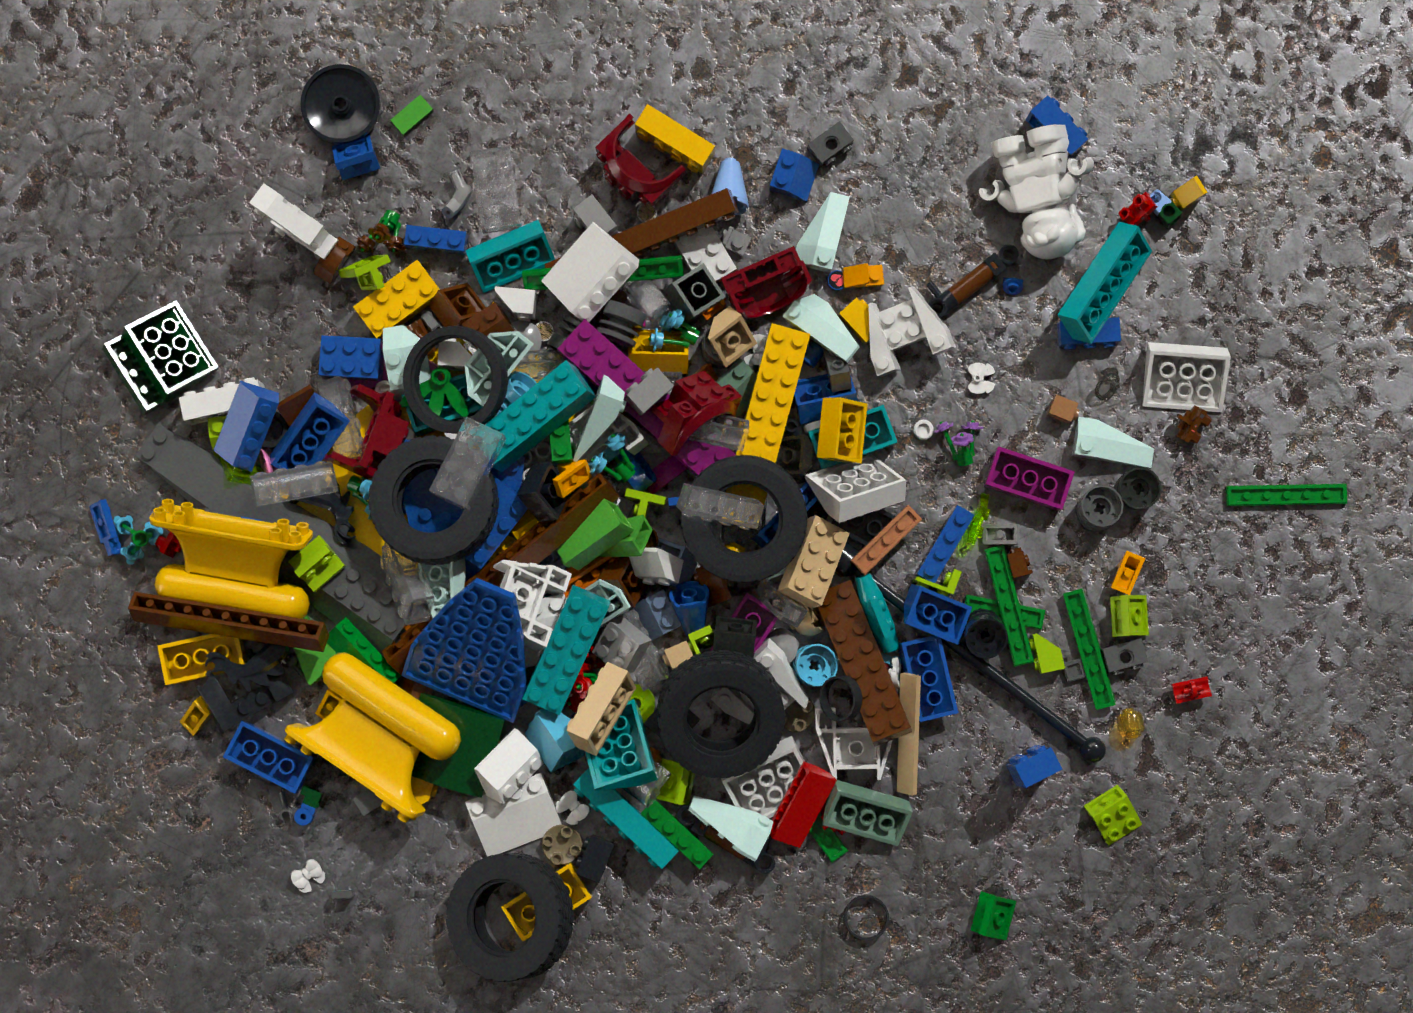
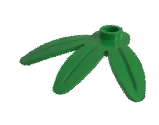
[400,367,469,418]

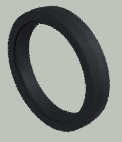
[403,326,508,434]

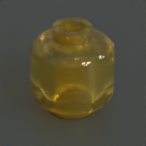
[1116,708,1145,739]

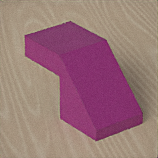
[646,455,686,494]

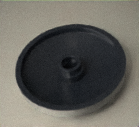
[300,64,381,144]

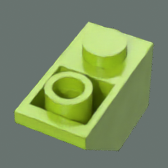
[1028,633,1065,674]

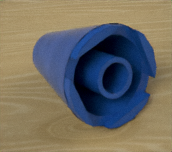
[669,581,710,637]

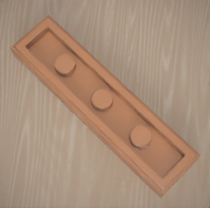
[850,505,922,575]

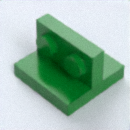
[970,891,1017,940]

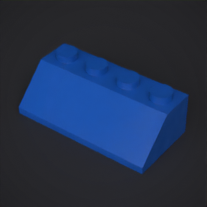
[214,381,279,472]
[270,392,350,479]
[464,477,528,569]
[898,636,958,722]

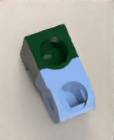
[1150,189,1182,230]

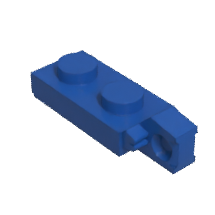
[89,499,122,556]

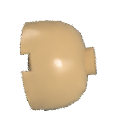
[788,601,825,636]

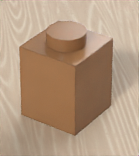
[1047,394,1080,424]

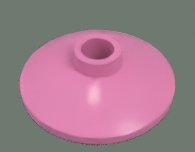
[259,449,278,489]

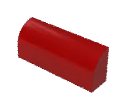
[770,761,837,848]

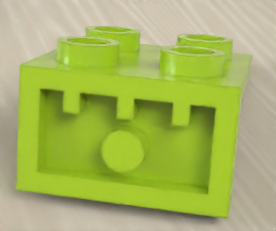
[913,569,962,597]
[687,625,714,656]
[1084,785,1142,845]

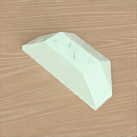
[383,325,431,402]
[465,331,534,406]
[585,579,631,629]

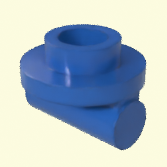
[1002,277,1023,295]

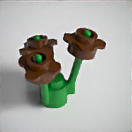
[356,210,406,253]

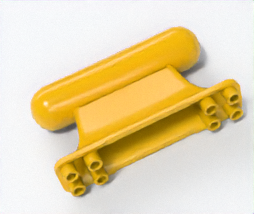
[149,499,313,619]
[284,652,461,823]

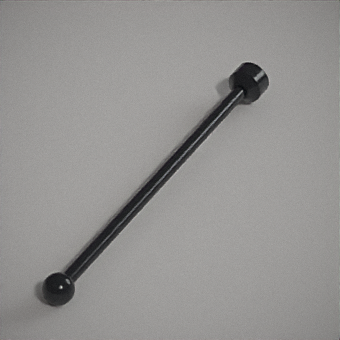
[835,542,1106,763]

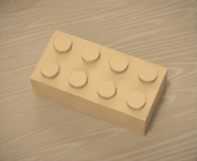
[777,515,850,609]
[566,662,636,756]

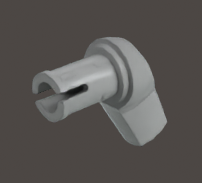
[442,169,472,218]

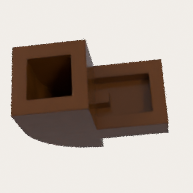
[314,237,356,284]

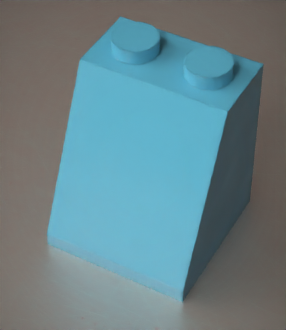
[525,708,585,772]

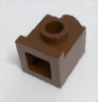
[1007,547,1033,578]

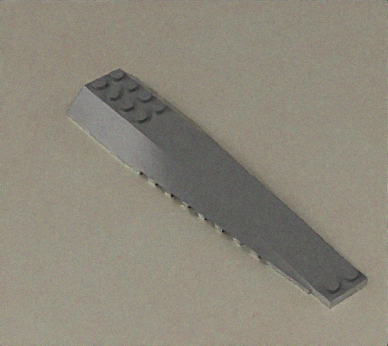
[135,423,426,658]

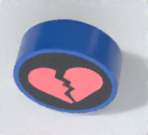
[827,270,844,291]

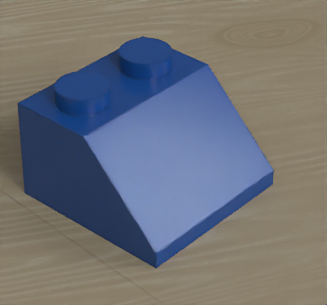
[769,148,819,202]

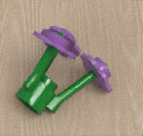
[933,420,983,466]

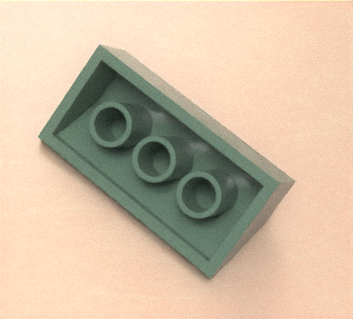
[703,358,757,438]
[823,780,913,846]

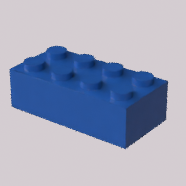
[223,721,317,794]
[1006,745,1062,788]

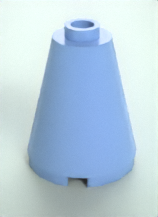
[712,158,749,215]

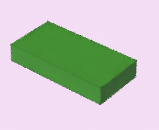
[390,95,434,136]

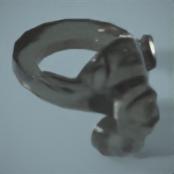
[1095,367,1120,401]

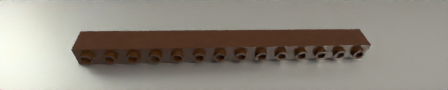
[382,473,620,675]

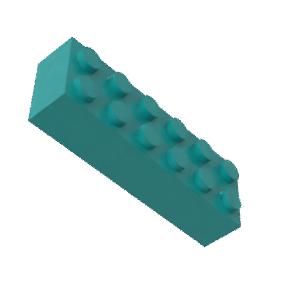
[1058,222,1152,344]
[472,360,596,472]
[522,584,610,715]
[573,768,679,869]

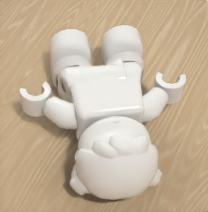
[979,124,1094,260]

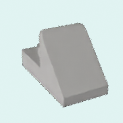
[982,524,1020,546]

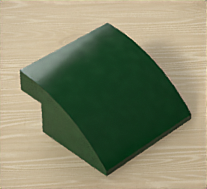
[102,301,218,416]
[412,693,505,798]

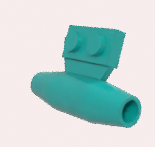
[855,573,899,653]

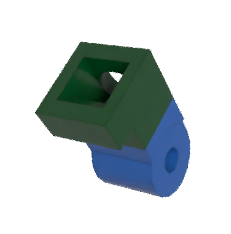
[294,785,324,826]

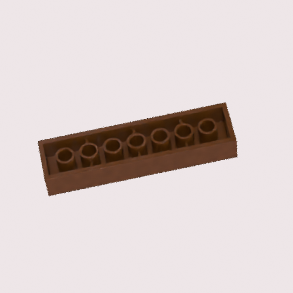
[818,580,912,747]

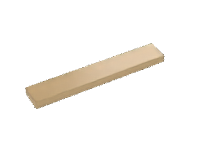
[897,673,921,796]

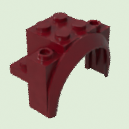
[595,113,686,207]
[721,246,812,318]
[651,371,742,456]
[324,384,409,479]

